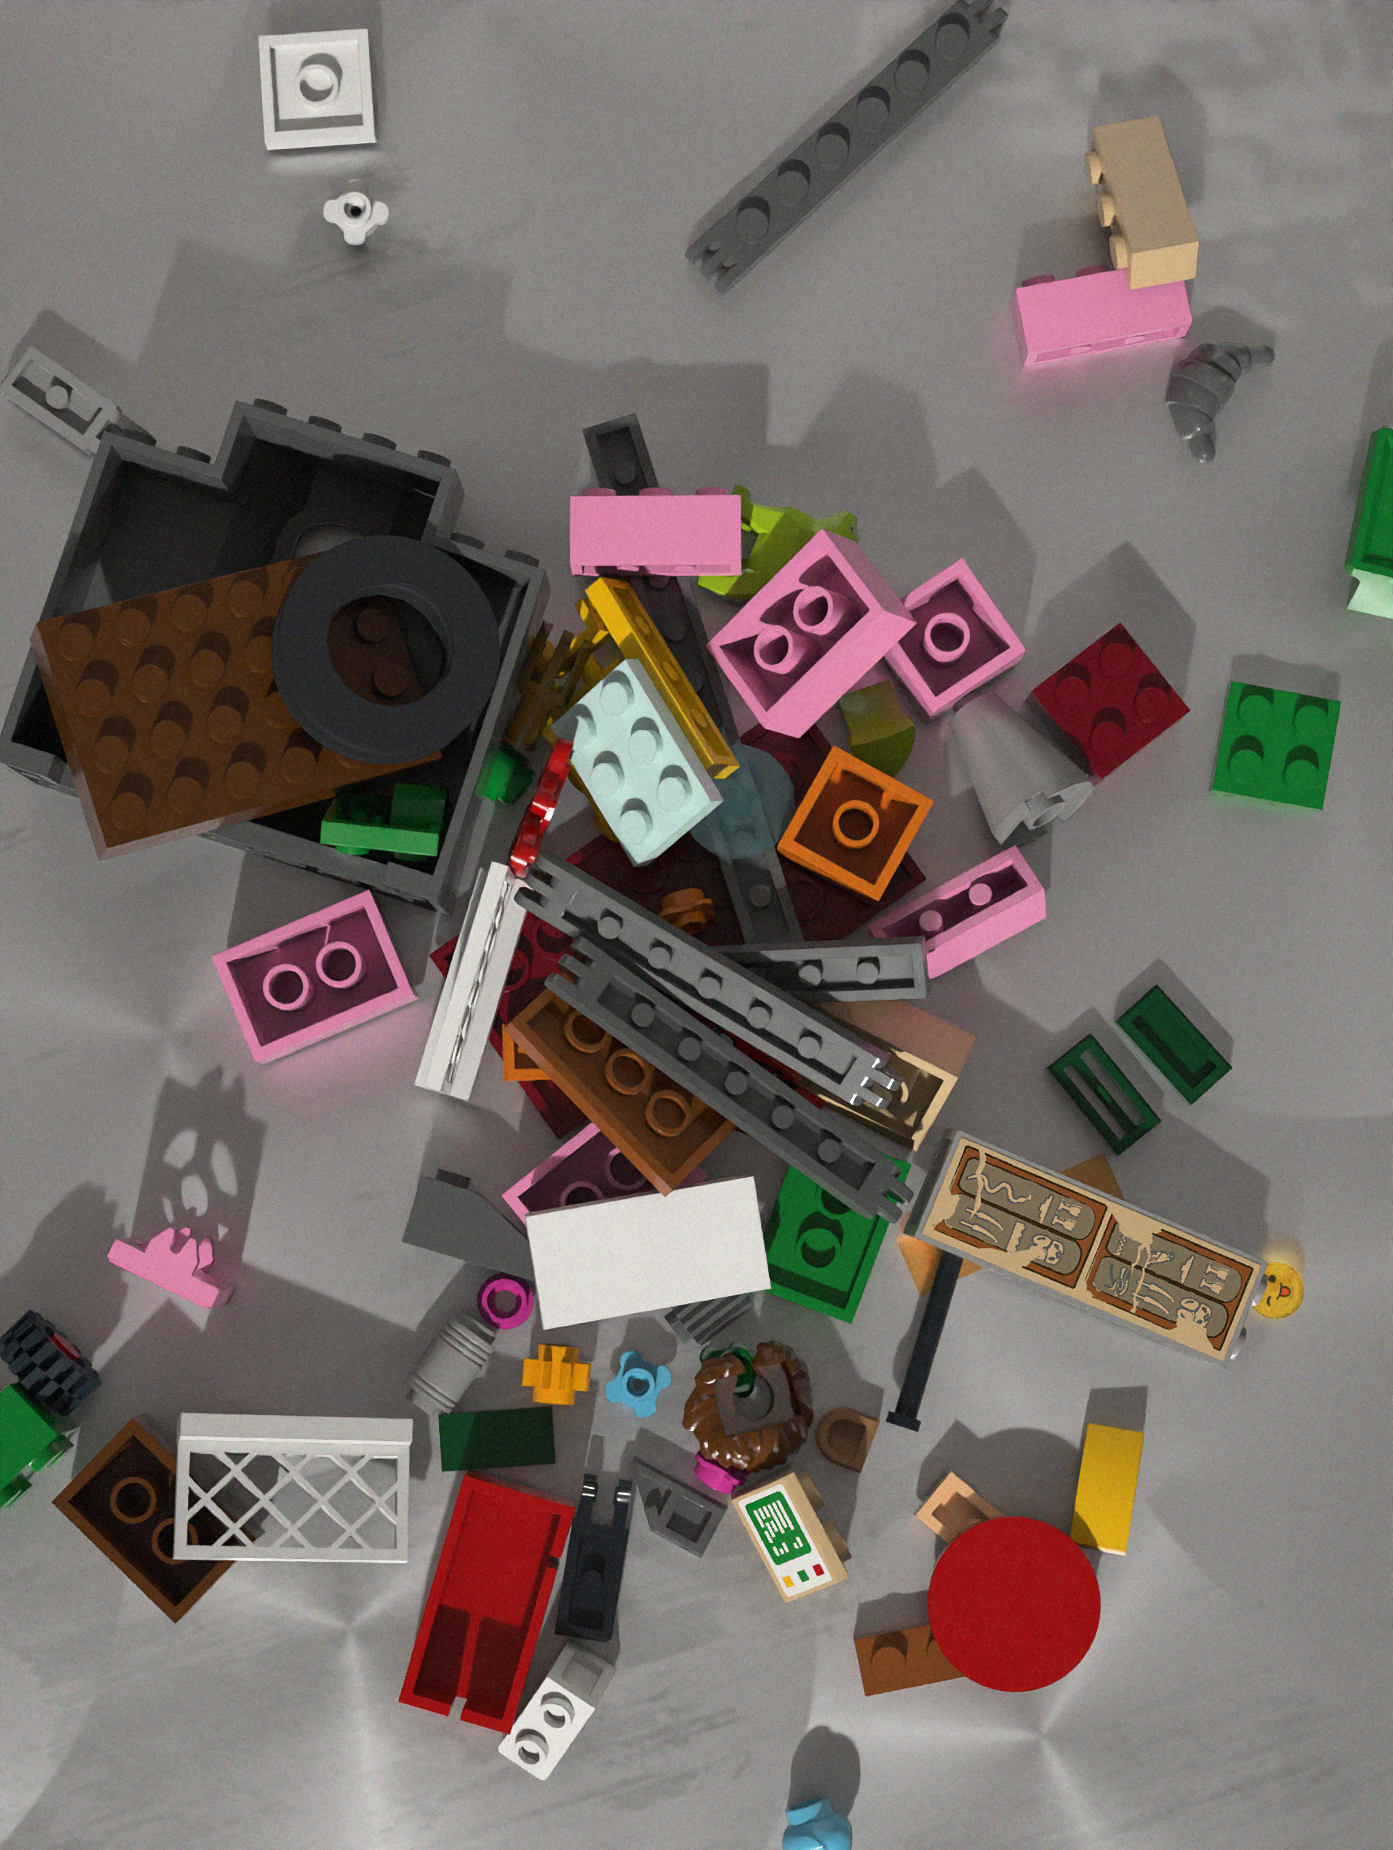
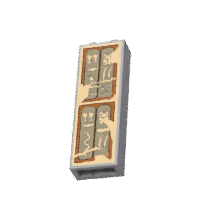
[903,1128,1269,1369]

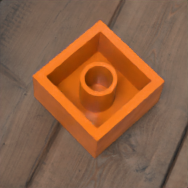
[776,746,934,907]

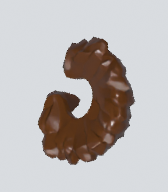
[682,1340,814,1474]

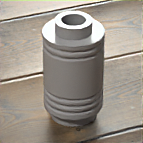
[403,1310,498,1417]

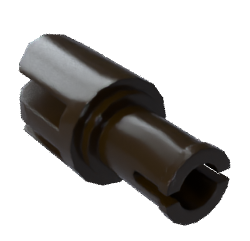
[502,620,595,753]

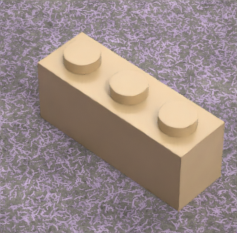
[1084,115,1199,290]

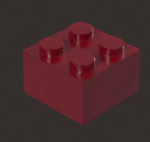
[1025,622,1191,787]

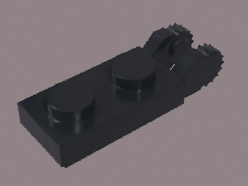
[554,1474,632,1643]

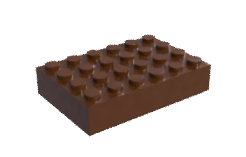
[30,550,442,861]

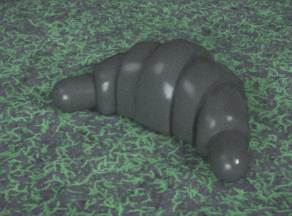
[1165,342,1275,463]

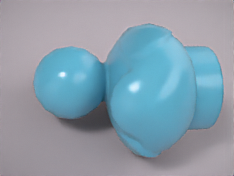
[782,1796,852,1850]

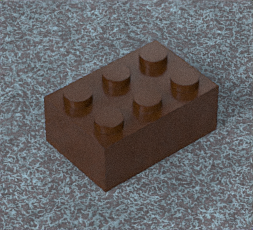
[52,1413,266,1624]

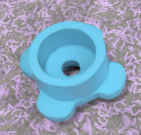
[605,1351,671,1418]

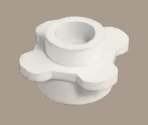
[323,179,389,245]

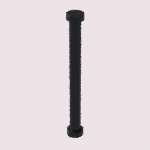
[886,1250,963,1432]

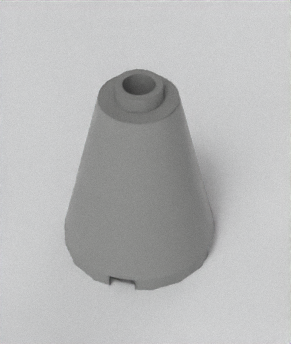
[949,690,1094,850]

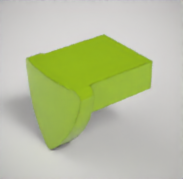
[837,680,916,778]

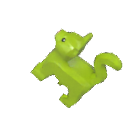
[697,484,859,602]

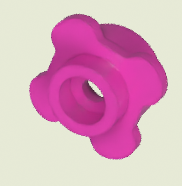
[694,1451,751,1494]

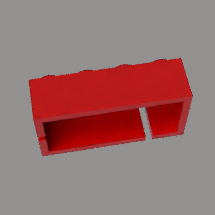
[398,1470,578,1735]

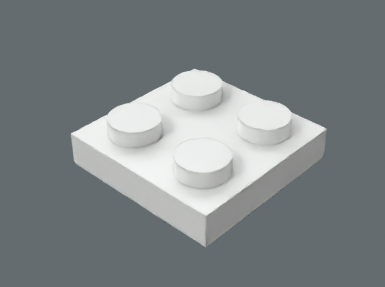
[258,28,377,150]

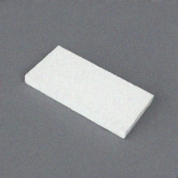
[524,1173,771,1330]

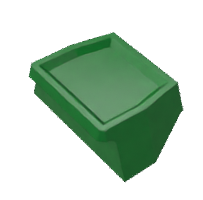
[1344,425,1393,619]

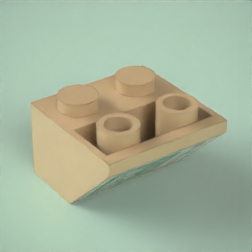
[731,1463,853,1603]

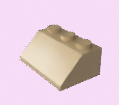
[799,999,976,1152]

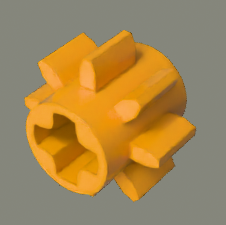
[521,1343,591,1405]

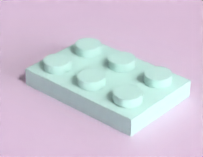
[550,659,724,867]

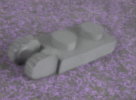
[0,344,154,455]

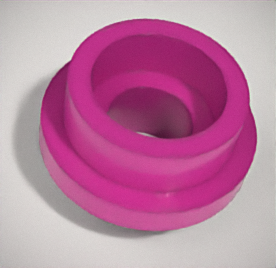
[477,1272,534,1329]

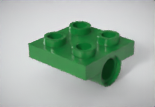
[320,781,452,862]

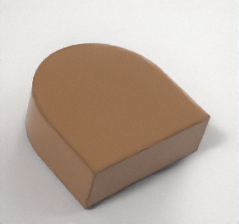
[815,1407,880,1474]

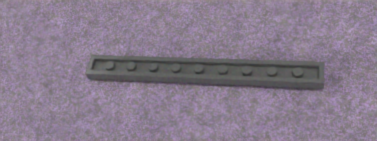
[582,413,804,944]

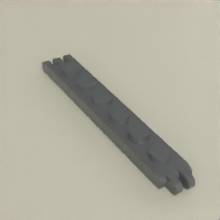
[684,0,1009,295]
[514,850,904,1109]
[544,936,914,1224]

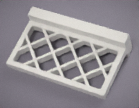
[414,861,534,1102]
[173,1413,413,1563]

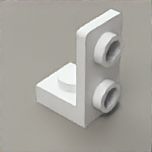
[498,1637,617,1780]

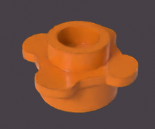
[658,888,716,935]

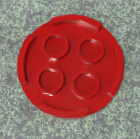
[927,1515,1101,1692]

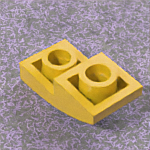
[1070,1423,1145,1556]

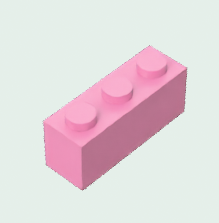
[1010,265,1193,367]
[570,487,741,577]
[867,845,1047,981]

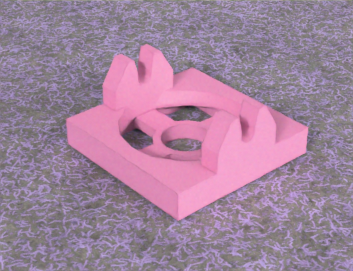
[107,1227,237,1309]

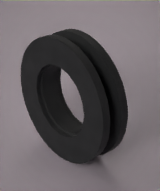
[271,535,500,765]

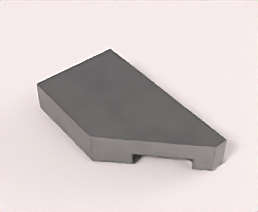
[631,1456,728,1558]

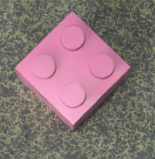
[882,558,1026,724]

